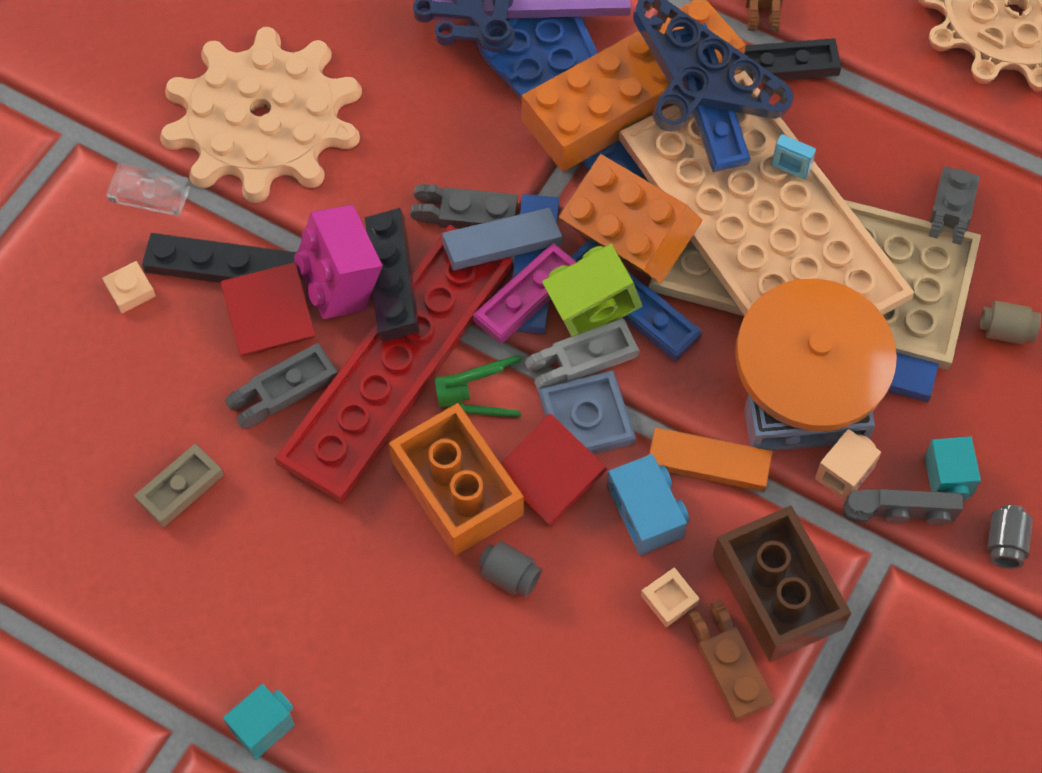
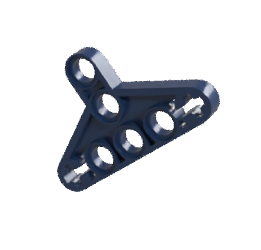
[633,0,793,132]

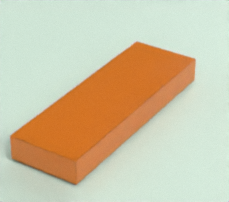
[649,427,773,492]

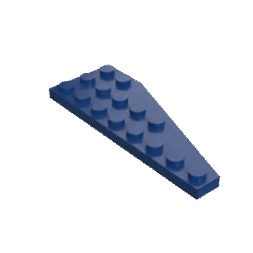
[466,17,649,182]

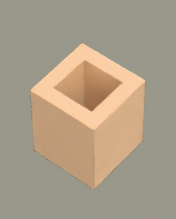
[815,429,881,501]

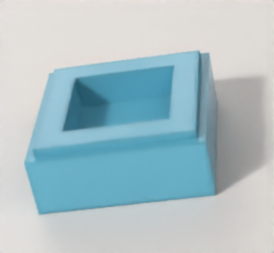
[771,134,816,180]

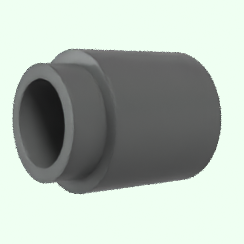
[987,505,1033,569]
[478,541,542,597]

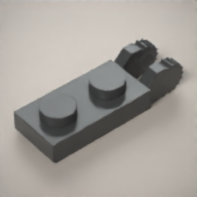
[929,166,980,245]
[410,184,518,229]
[225,343,338,429]
[842,489,963,525]

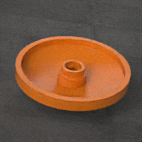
[735,278,897,431]

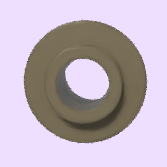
[980,300,1041,345]

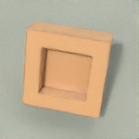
[102,261,156,314]
[641,567,700,627]

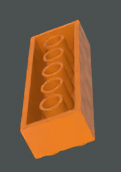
[521,0,746,172]

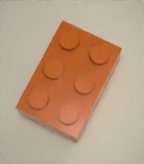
[558,154,703,284]
[389,403,524,556]

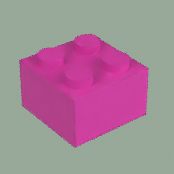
[294,205,383,319]

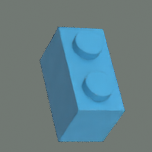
[607,454,689,556]

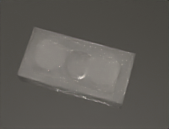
[106,164,191,216]

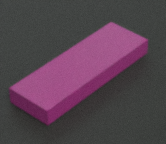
[473,243,576,345]

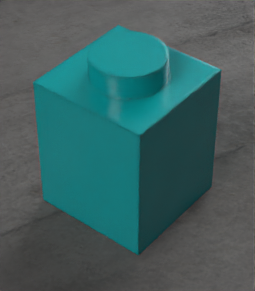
[924,436,981,501]
[223,683,295,760]

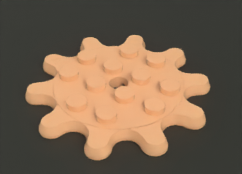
[918,0,1042,92]
[160,27,362,203]

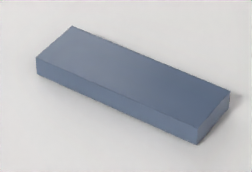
[442,207,562,271]

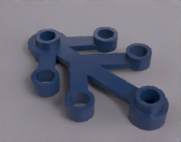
[413,0,515,52]

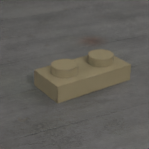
[134,443,224,528]

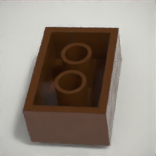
[713,505,851,662]

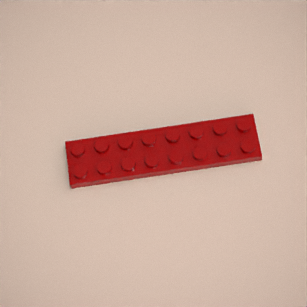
[275,225,513,503]

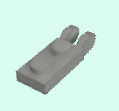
[525,319,639,390]

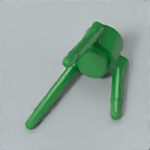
[435,355,521,418]

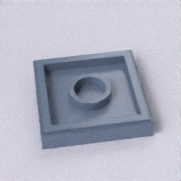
[538,370,636,455]

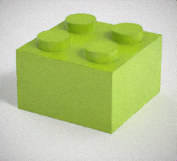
[542,243,643,337]

